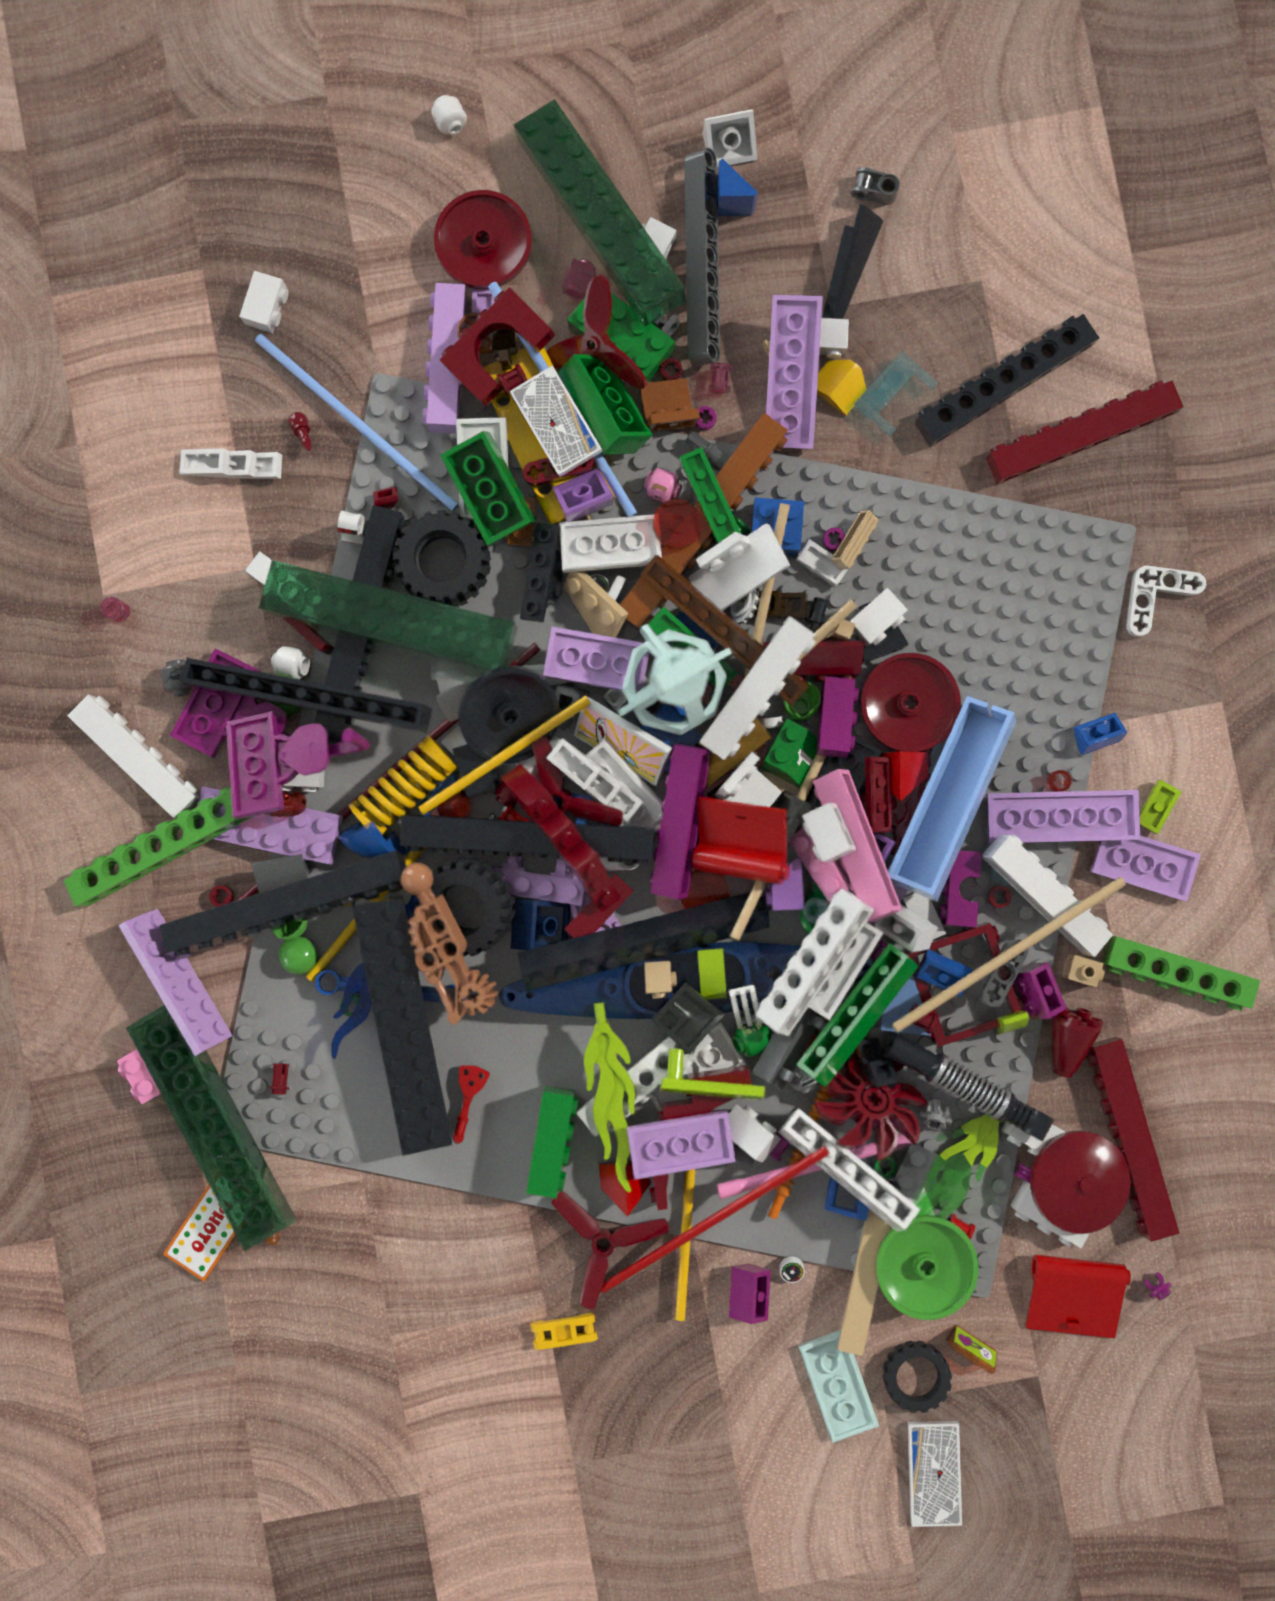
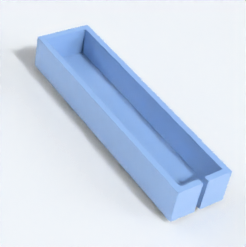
[888,696,1016,902]

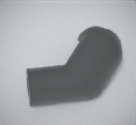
[720,1145,755,1167]

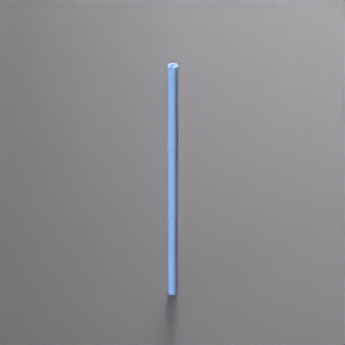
[488,282,637,517]
[255,334,459,511]

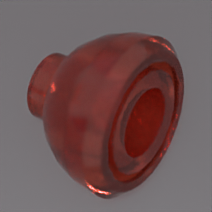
[437,790,470,817]

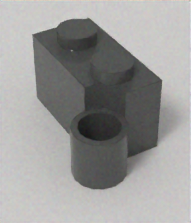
[885,1144,939,1201]

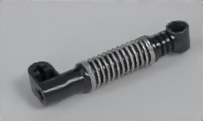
[883,1032,1055,1142]

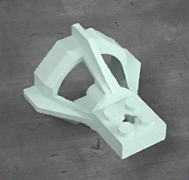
[617,624,732,736]

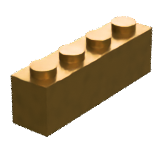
[703,717,773,789]

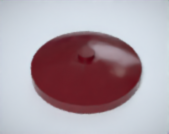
[434,190,532,289]
[860,653,961,752]
[1030,1130,1131,1234]

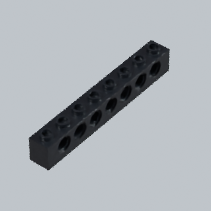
[915,314,1099,448]

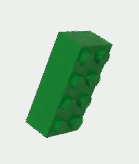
[567,292,675,383]
[557,354,653,454]
[440,431,536,546]
[526,1085,579,1199]

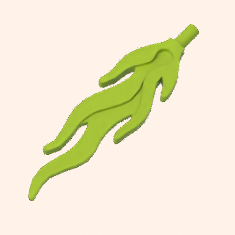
[584,1002,635,1192]

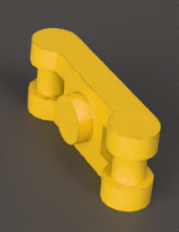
[530,1313,598,1350]

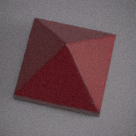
[373,486,399,509]

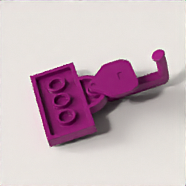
[170,648,292,758]
[226,711,370,819]

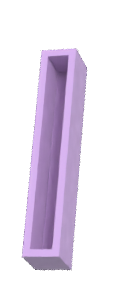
[423,283,467,434]

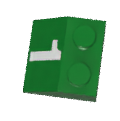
[760,718,818,789]

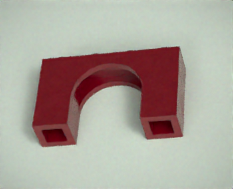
[440,287,555,407]

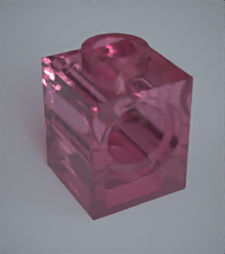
[562,258,597,301]

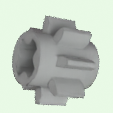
[921,1099,953,1131]

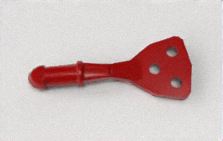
[452,1065,490,1144]

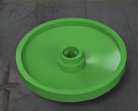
[875,1215,979,1320]

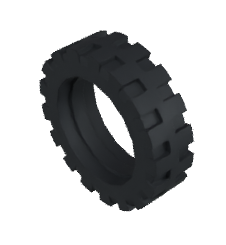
[883,1340,952,1413]

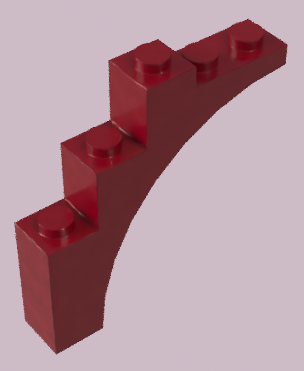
[501,764,621,913]
[648,1065,751,1211]

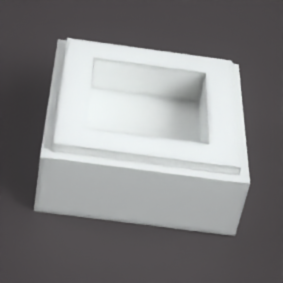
[608,575,626,602]

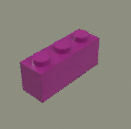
[816,676,859,758]

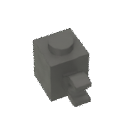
[555,683,590,731]

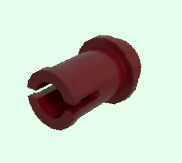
[269,1063,289,1095]

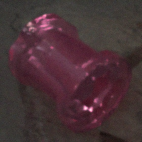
[709,363,732,394]
[101,597,130,622]

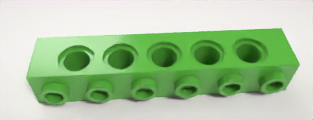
[1102,936,1260,1011]

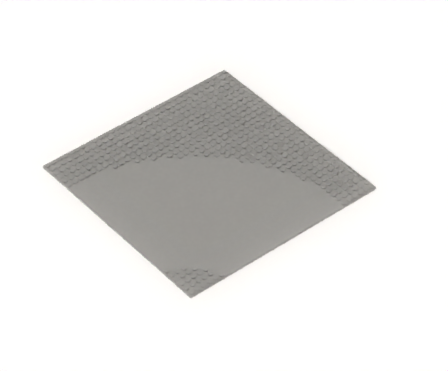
[212,373,1136,1298]

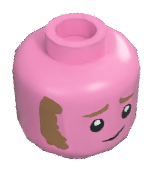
[644,467,682,504]

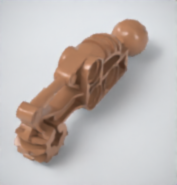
[401,863,498,1024]

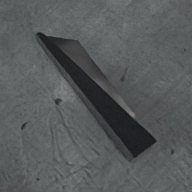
[822,204,883,319]

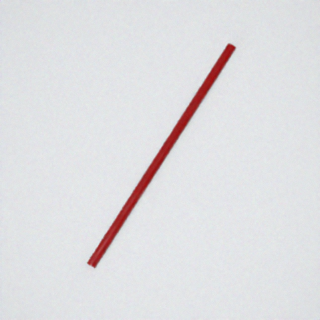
[601,1146,830,1293]

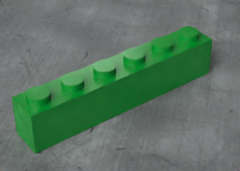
[796,943,918,1087]

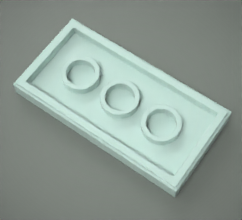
[798,1329,879,1443]

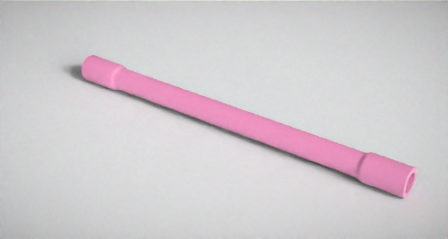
[716,1133,912,1199]

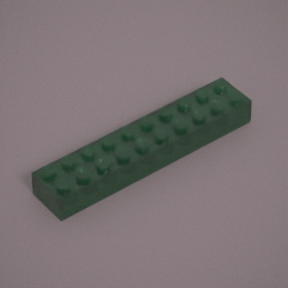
[513,99,687,327]
[259,560,518,671]
[126,1005,297,1252]

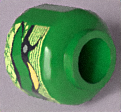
[732,1021,771,1058]

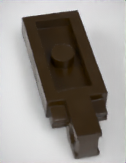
[491,329,518,371]

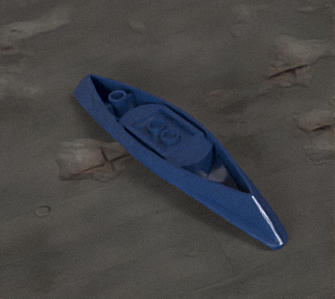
[499,942,875,1019]

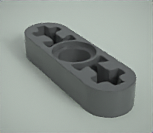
[979,939,1028,1007]

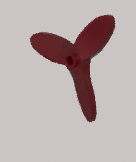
[546,274,647,389]

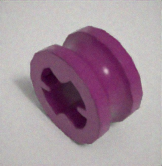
[696,406,716,431]
[822,527,845,552]
[1014,1163,1032,1183]

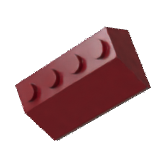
[762,641,864,682]

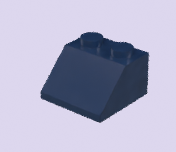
[510,899,571,951]

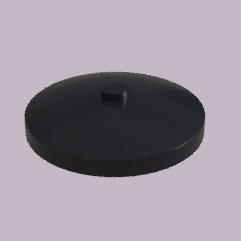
[458,665,560,764]

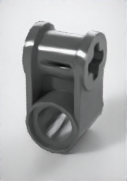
[851,167,900,205]

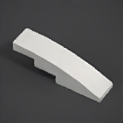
[180,448,282,479]
[547,738,644,822]

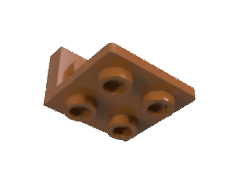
[639,378,700,432]

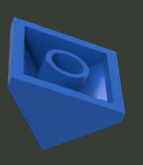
[717,158,758,216]

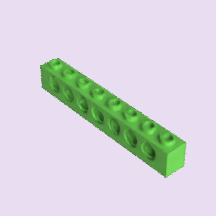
[63,786,254,907]

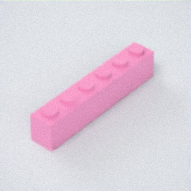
[813,769,902,922]

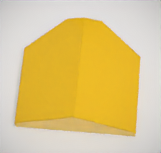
[817,360,867,416]

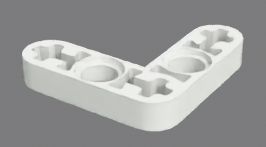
[1126,566,1206,637]

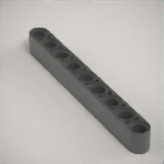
[684,148,720,367]

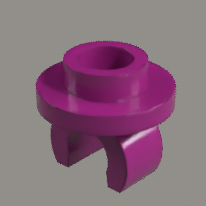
[1144,1272,1172,1301]

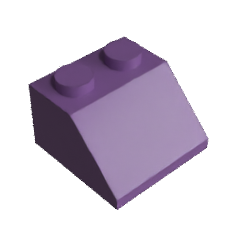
[764,858,804,911]

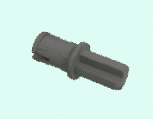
[685,431,730,469]

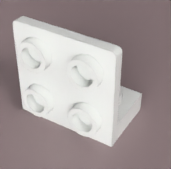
[713,752,781,807]

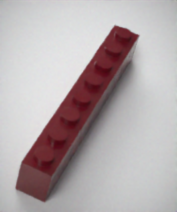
[986,380,1184,485]
[1087,1037,1180,1242]

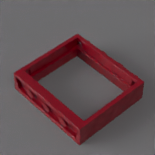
[902,922,1024,1047]

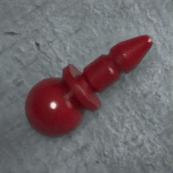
[288,412,311,451]

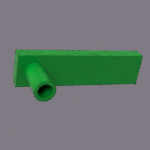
[679,447,742,544]
[647,607,738,690]

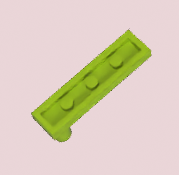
[660,1049,765,1100]

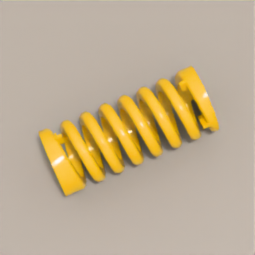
[348,735,458,835]

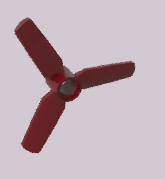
[530,736,624,826]
[551,1191,669,1309]

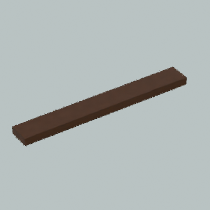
[640,555,809,706]

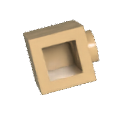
[1062,954,1104,987]
[645,961,677,999]

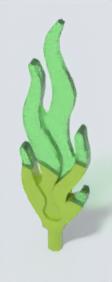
[916,1111,999,1219]

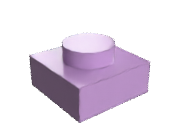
[472,288,495,314]

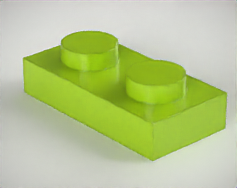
[1139,779,1182,835]

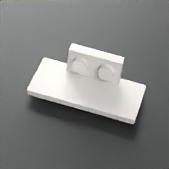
[689,524,789,611]

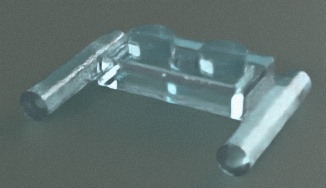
[854,351,938,437]

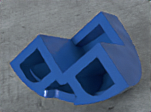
[338,821,407,859]

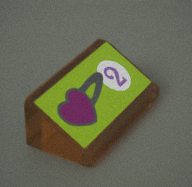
[946,1325,997,1374]

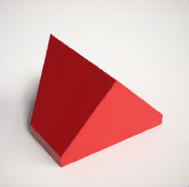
[880,751,928,801]
[599,1160,650,1217]

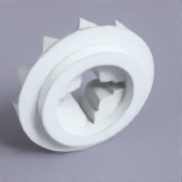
[730,589,760,625]

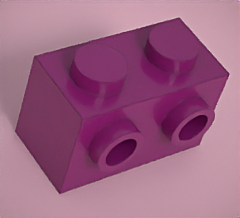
[1014,962,1067,1019]
[729,1264,771,1324]

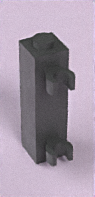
[752,1007,828,1091]

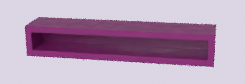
[650,744,711,900]

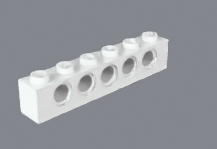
[756,888,874,1036]
[576,1033,713,1137]
[778,1109,920,1232]

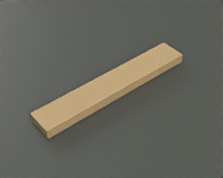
[837,1209,891,1356]

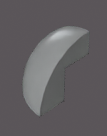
[431,652,494,722]

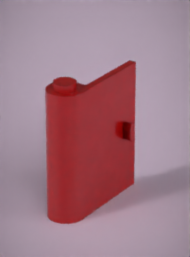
[692,796,790,885]
[1025,1254,1131,1339]

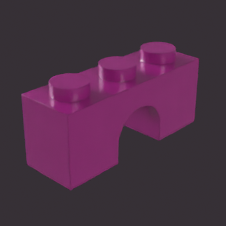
[939,851,982,927]

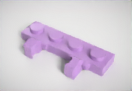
[492,853,586,906]

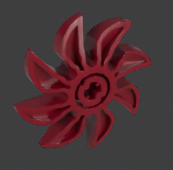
[814,1053,927,1161]

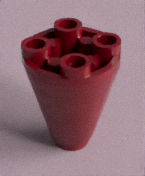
[1052,1007,1104,1078]

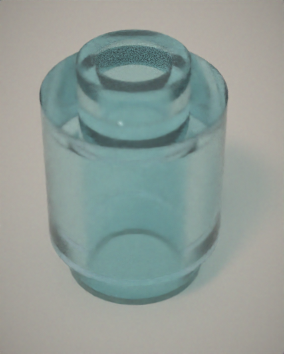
[804,898,830,924]

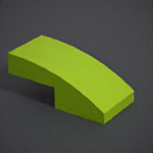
[697,948,726,999]
[996,1010,1029,1035]

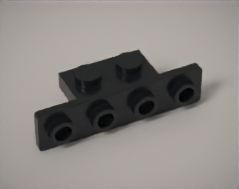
[520,522,563,623]

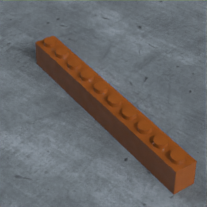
[620,412,788,632]

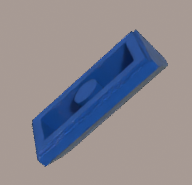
[1073,713,1128,755]
[915,949,972,997]

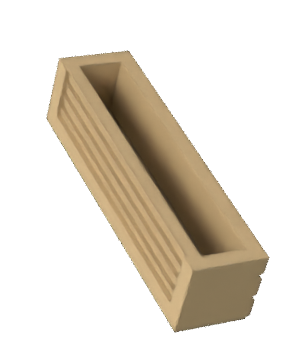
[831,510,879,570]
[822,619,856,641]

